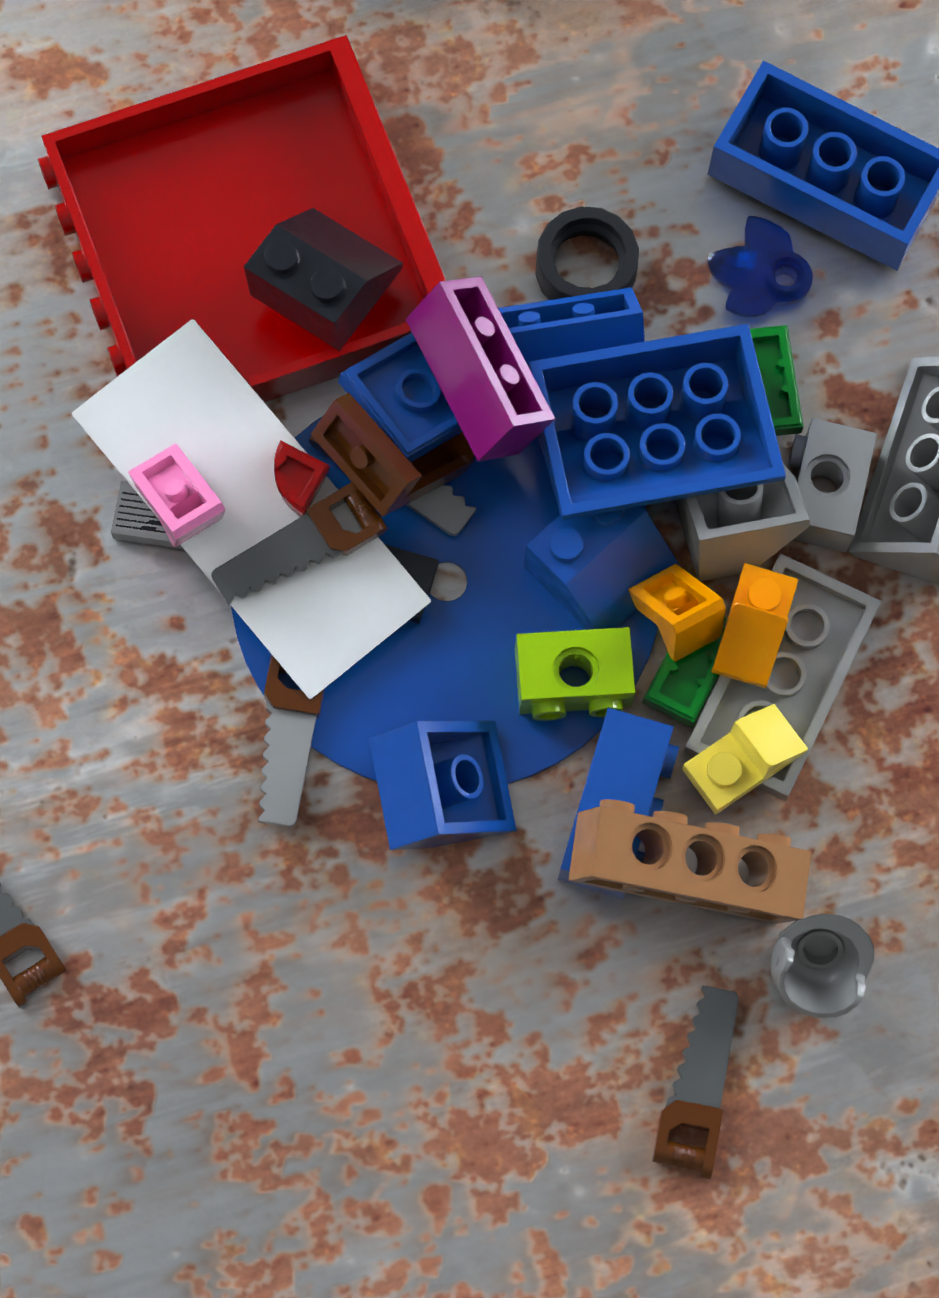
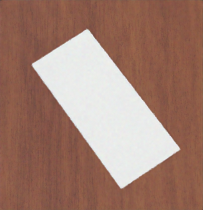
[72,319,431,699]

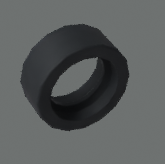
[535,206,639,300]

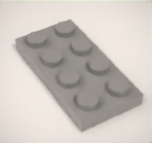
[683,553,881,801]

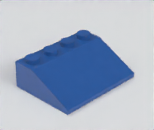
[529,324,786,520]

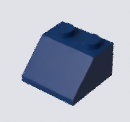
[524,506,681,630]
[369,721,517,850]

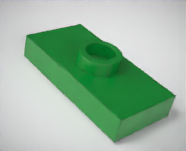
[750,325,804,436]
[642,617,727,728]

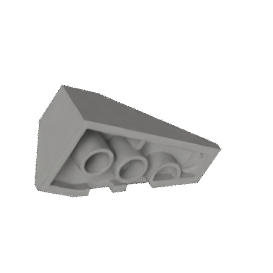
[676,464,810,581]

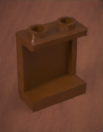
[311,393,476,517]

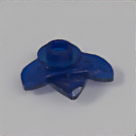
[706,216,813,318]

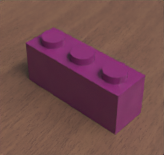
[406,276,555,462]

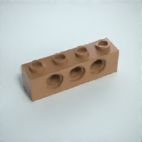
[568,799,811,924]

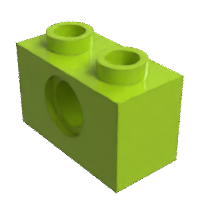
[515,627,635,721]

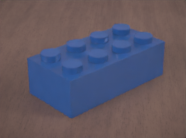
[707,60,939,271]

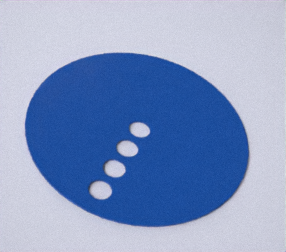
[231,415,658,784]

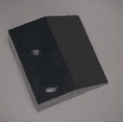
[243,208,403,351]

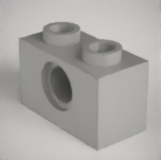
[788,418,877,553]

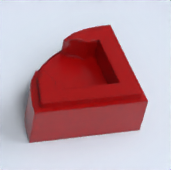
[274,440,330,517]

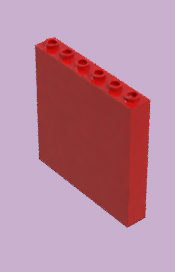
[37,35,446,403]

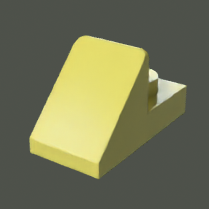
[682,704,808,815]

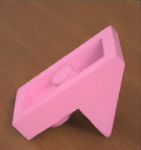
[128,443,225,547]

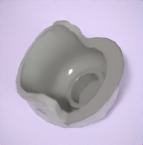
[771,914,874,1018]

